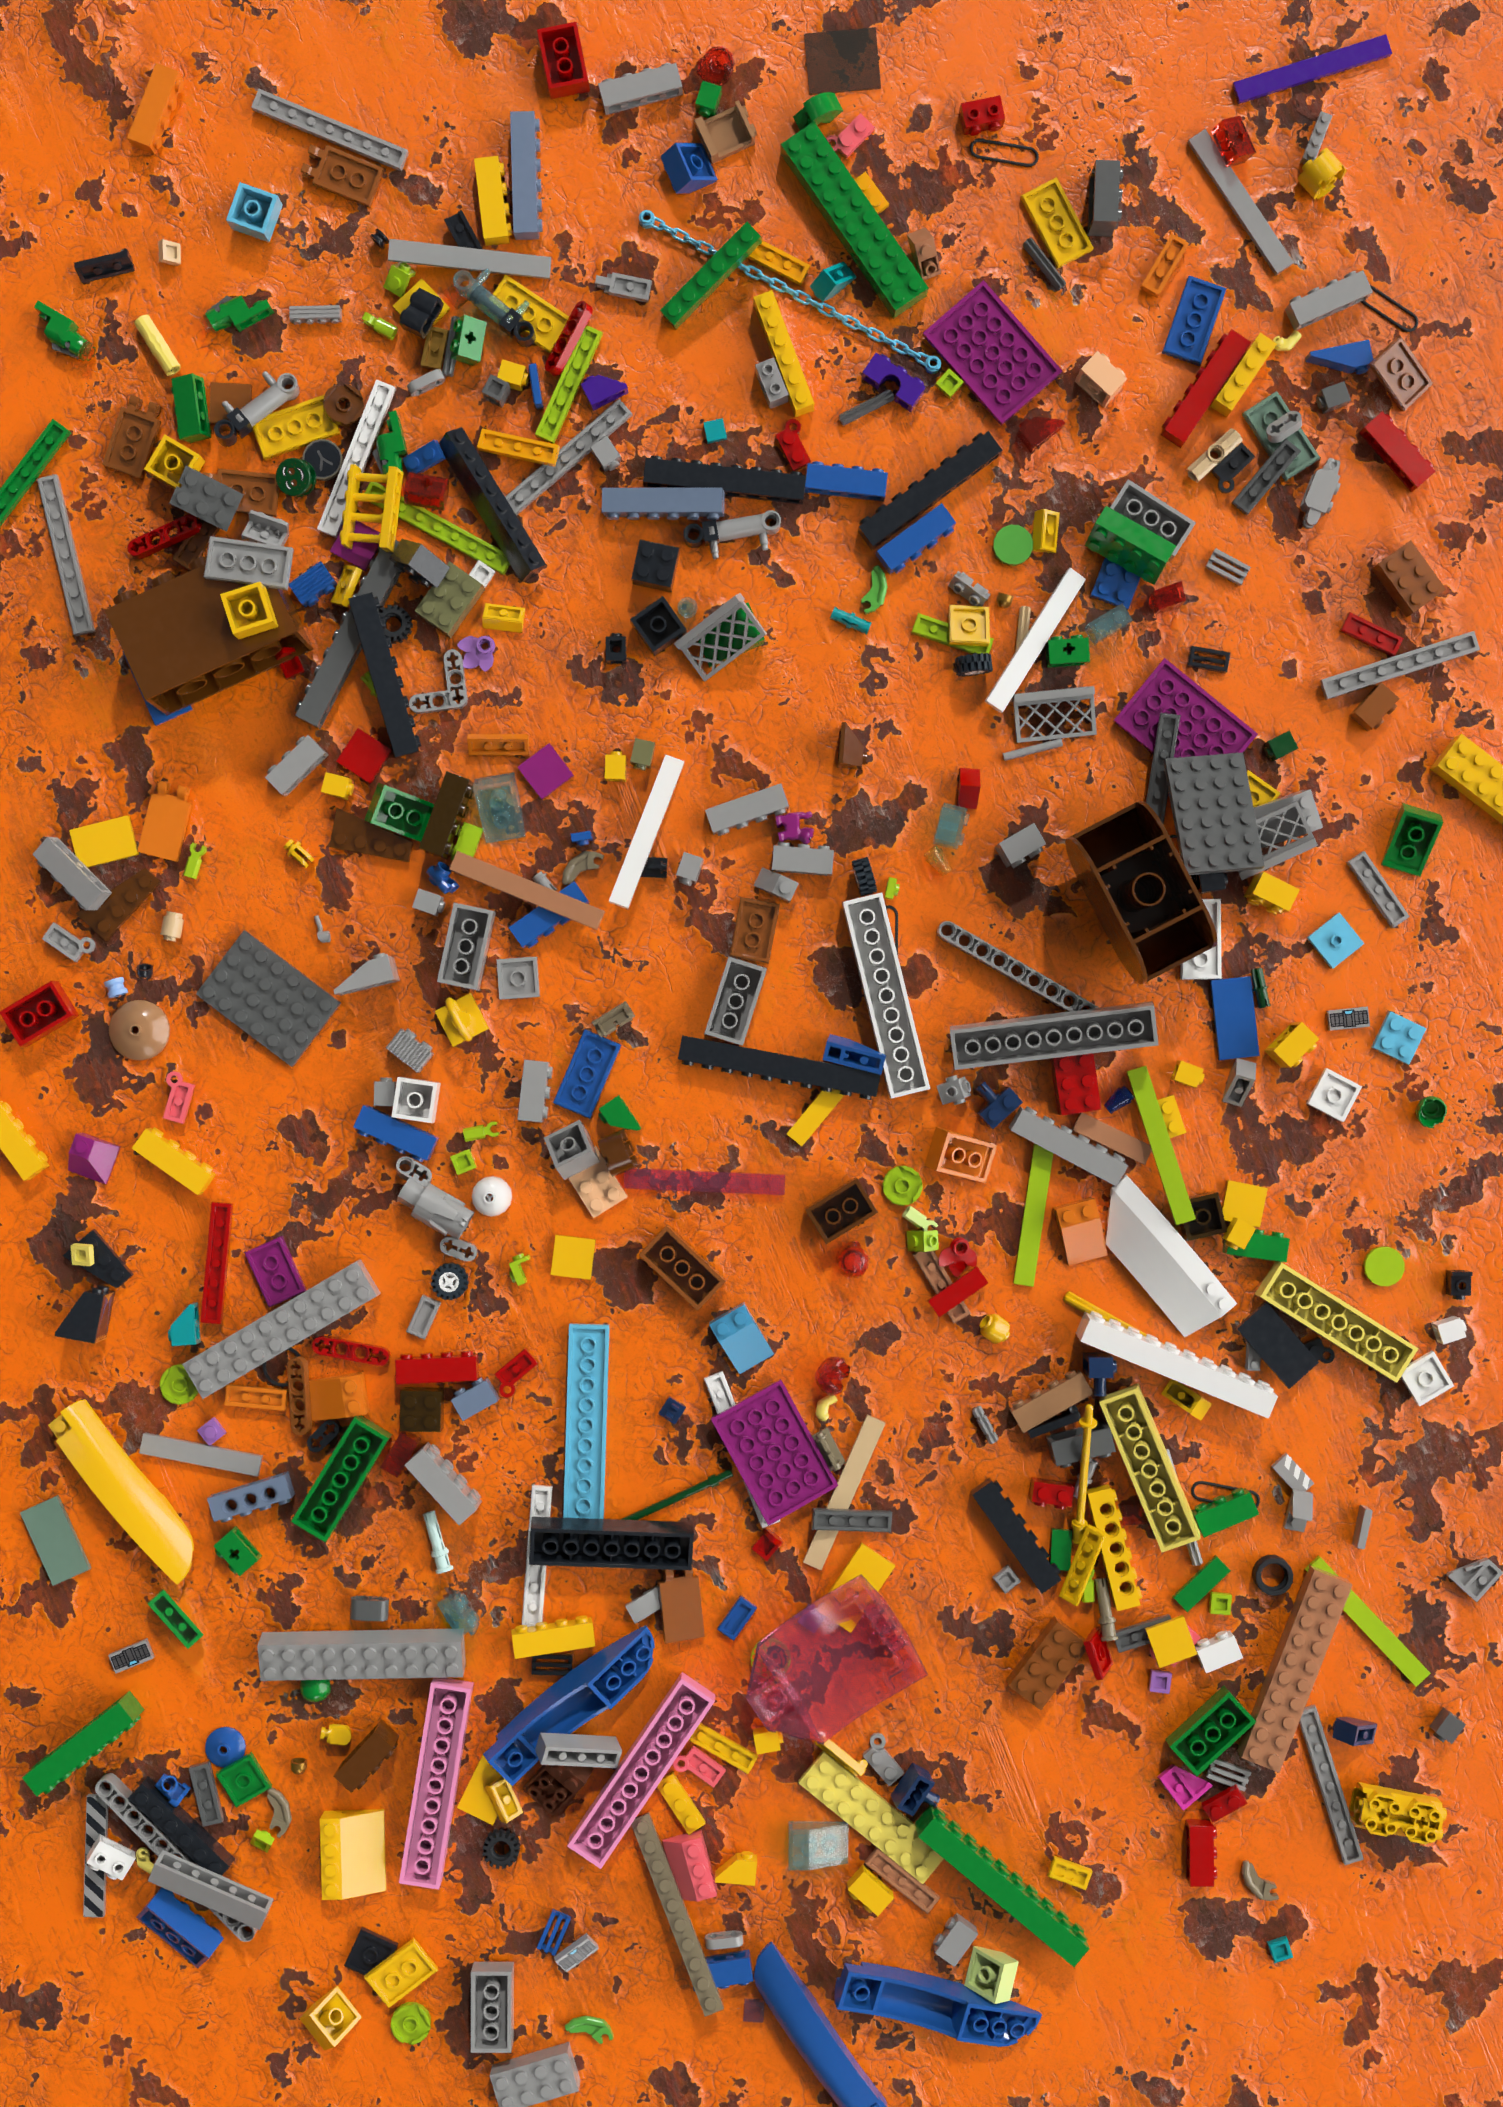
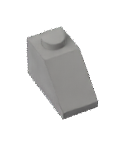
[754,868,799,903]
[1222,1058,1256,1107]

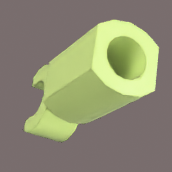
[902,1206,938,1231]

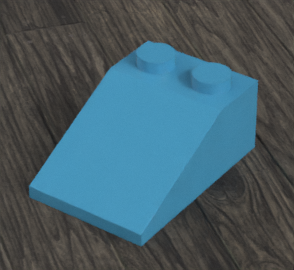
[709,1302,774,1374]

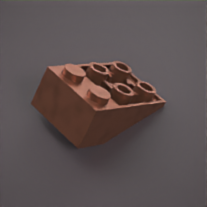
[522,1765,594,1816]

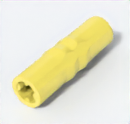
[134,315,181,376]

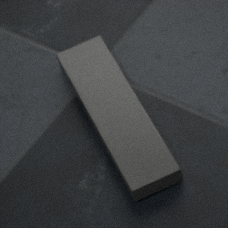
[1232,438,1301,516]
[811,1508,892,1532]

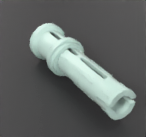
[423,1510,454,1574]

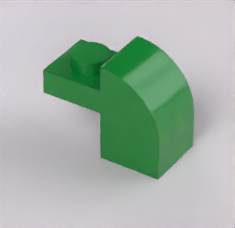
[793,92,843,131]

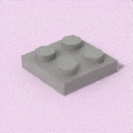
[496,957,540,1000]

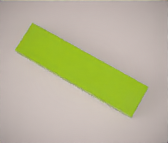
[911,613,994,654]

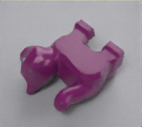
[775,811,814,844]

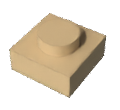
[158,239,181,266]

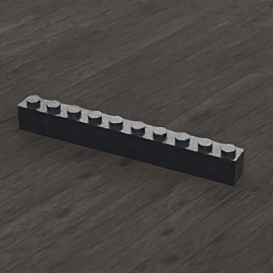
[678,1035,880,1100]

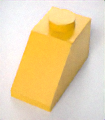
[1161,1379,1212,1420]
[715,1851,757,1886]

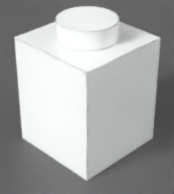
[1431,1316,1467,1345]

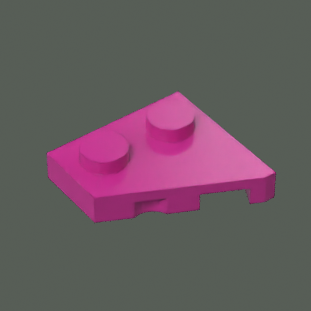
[1157,1764,1212,1811]

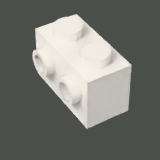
[86,1834,136,1880]

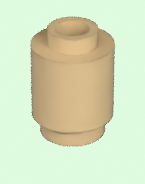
[160,911,184,942]

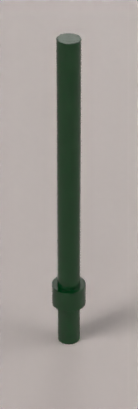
[621,1469,733,1520]

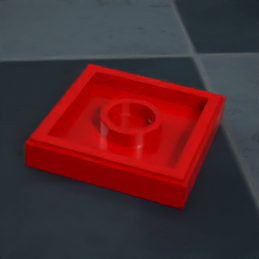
[336,728,392,784]
[1084,1626,1113,1681]

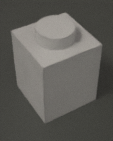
[590,436,621,472]
[412,888,446,916]
[374,1077,397,1106]

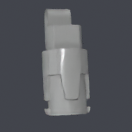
[396,1156,474,1240]

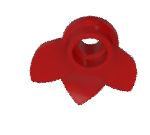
[938,1237,977,1277]

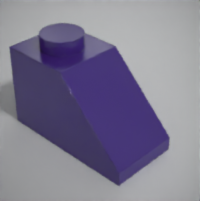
[581,375,629,411]

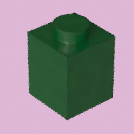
[1263,730,1298,762]

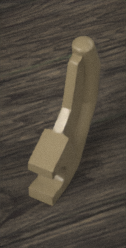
[562,851,604,885]
[267,1787,292,1838]
[1241,1860,1279,1901]

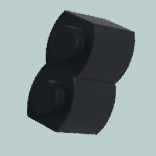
[400,288,444,339]

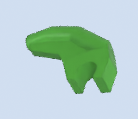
[861,565,888,615]
[565,2015,614,2044]

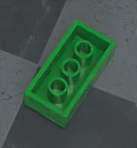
[1084,506,1176,585]
[1165,1685,1256,1776]

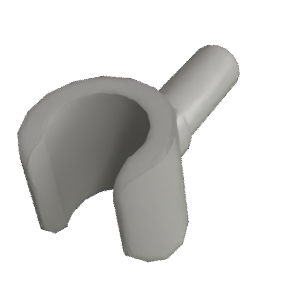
[314,915,331,943]

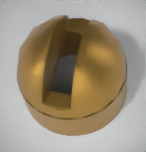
[996,592,1014,608]
[291,1758,307,1775]

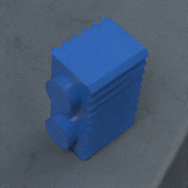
[288,561,337,607]

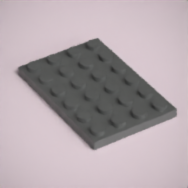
[1163,753,1265,875]
[196,930,341,1067]

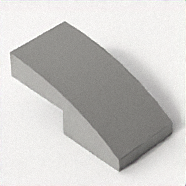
[625,1585,660,1624]

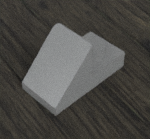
[1283,1489,1313,1532]

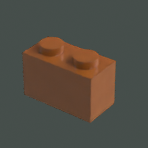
[1349,682,1400,731]

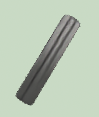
[1023,238,1066,291]
[442,316,460,377]
[838,389,894,426]

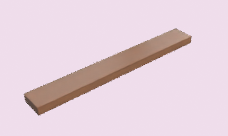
[449,851,605,930]

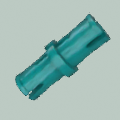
[830,607,872,635]

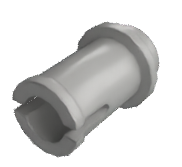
[532,871,557,891]

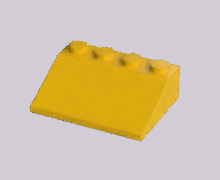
[320,1809,387,1900]

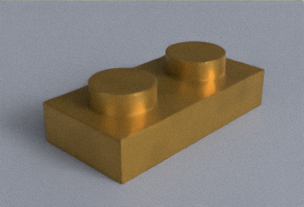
[420,326,449,370]

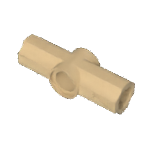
[1186,428,1243,483]

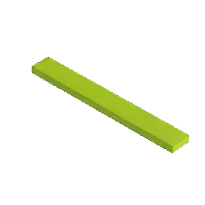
[365,482,510,575]
[1127,1066,1196,1225]
[1013,1143,1053,1287]
[1305,1555,1431,1687]

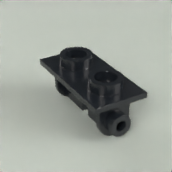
[641,857,668,878]

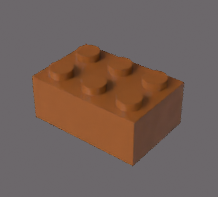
[1372,540,1446,618]

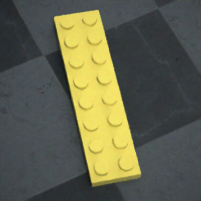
[798,1751,944,1884]

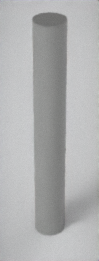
[1002,738,1063,761]

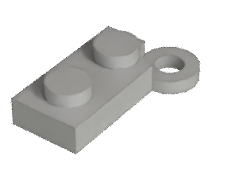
[42,922,96,962]
[863,1733,904,1786]

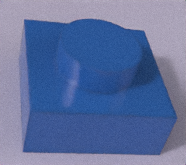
[571,831,593,846]

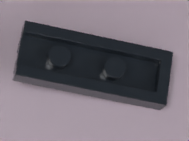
[444,210,483,249]
[74,248,135,283]
[1027,1405,1081,1438]

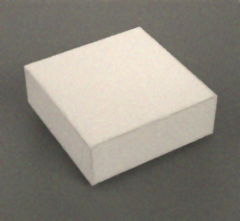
[469,560,496,588]

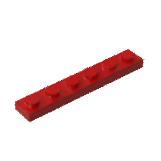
[200,1202,233,1324]

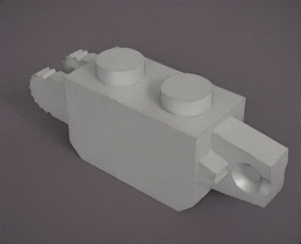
[1300,458,1341,529]

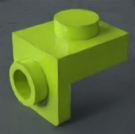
[383,262,416,297]
[907,1230,939,1252]
[509,1253,530,1286]

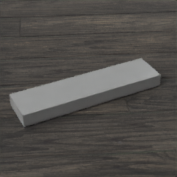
[1346,851,1410,928]

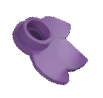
[457,636,495,672]

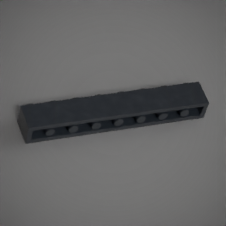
[439,427,546,582]
[858,431,1003,550]
[643,456,806,505]
[348,592,421,758]

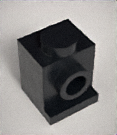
[606,633,627,664]
[1446,1270,1473,1300]

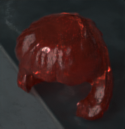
[696,46,735,86]
[835,1241,869,1278]
[815,1357,851,1396]

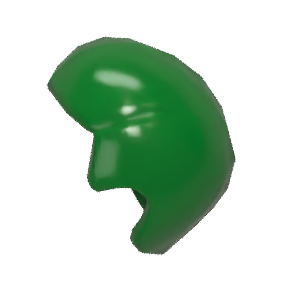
[1416,1096,1447,1128]
[300,1680,331,1702]

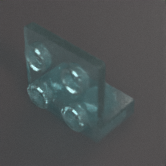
[437,1590,480,1636]

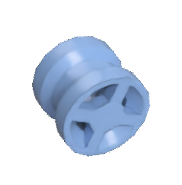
[104,977,128,998]

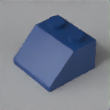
[660,143,718,194]

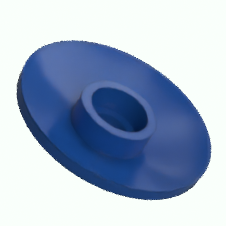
[205,1727,246,1767]

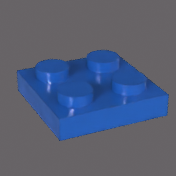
[1090,558,1140,610]

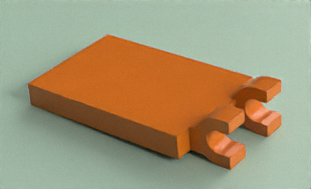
[137,780,192,862]

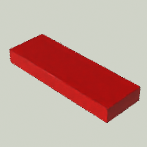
[1339,612,1404,657]
[927,1266,988,1317]

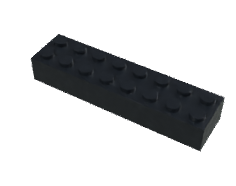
[529,1517,694,1570]

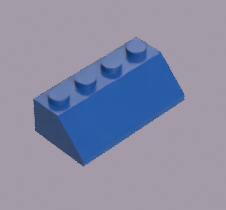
[136,1887,224,1968]

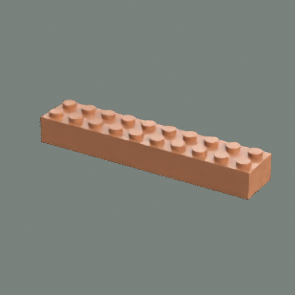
[1237,1564,1352,1773]

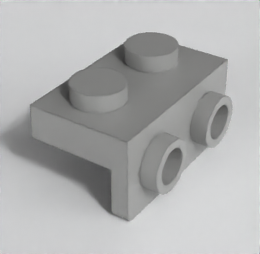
[241,510,289,546]

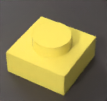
[71,1243,94,1266]

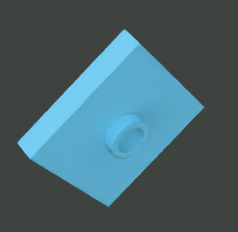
[1307,912,1364,969]

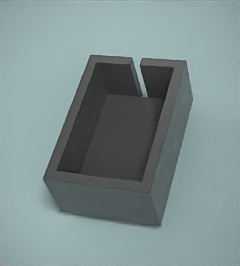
[1087,160,1123,237]
[169,466,244,532]
[1045,1421,1116,1468]

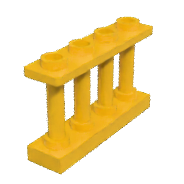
[340,464,403,553]

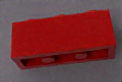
[1186,1819,1217,1887]

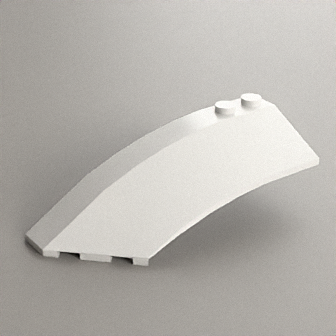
[1105,1175,1237,1337]

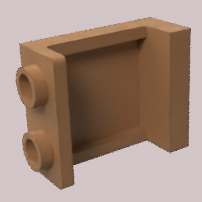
[694,100,757,164]

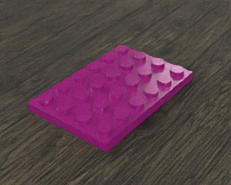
[922,280,1062,426]
[1113,658,1258,758]
[710,1379,838,1526]

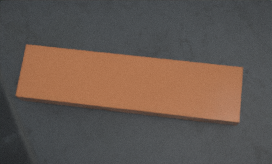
[1072,1113,1152,1165]
[912,1251,971,1324]
[865,1847,940,1914]

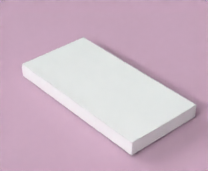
[1180,899,1222,980]

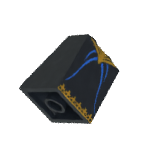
[55,1285,115,1344]

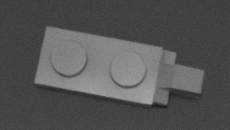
[595,272,652,303]

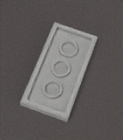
[204,536,294,590]

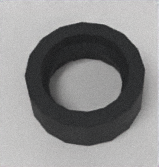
[1252,1555,1293,1596]

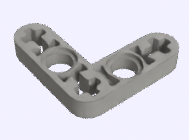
[409,649,468,714]

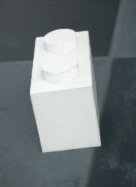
[1194,1630,1243,1673]

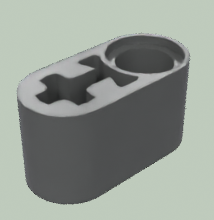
[350,1596,389,1621]

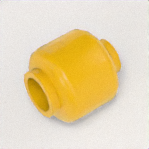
[980,1314,1010,1344]

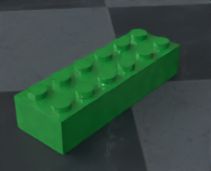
[291,1416,393,1543]
[22,1691,145,1797]

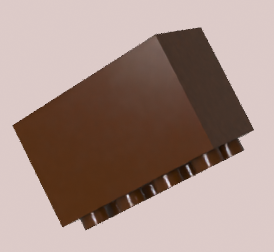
[105,539,313,716]

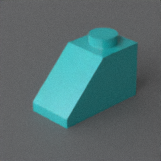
[810,262,856,302]
[168,1302,201,1346]

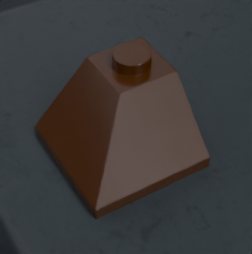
[837,722,867,769]

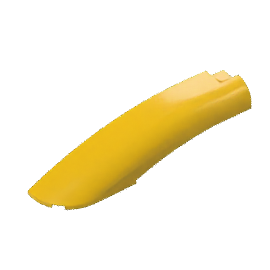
[48,1399,194,1584]

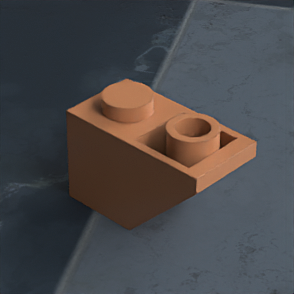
[907,227,941,280]

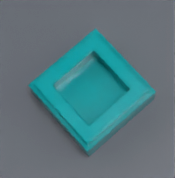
[703,418,727,444]
[1267,1936,1293,1964]

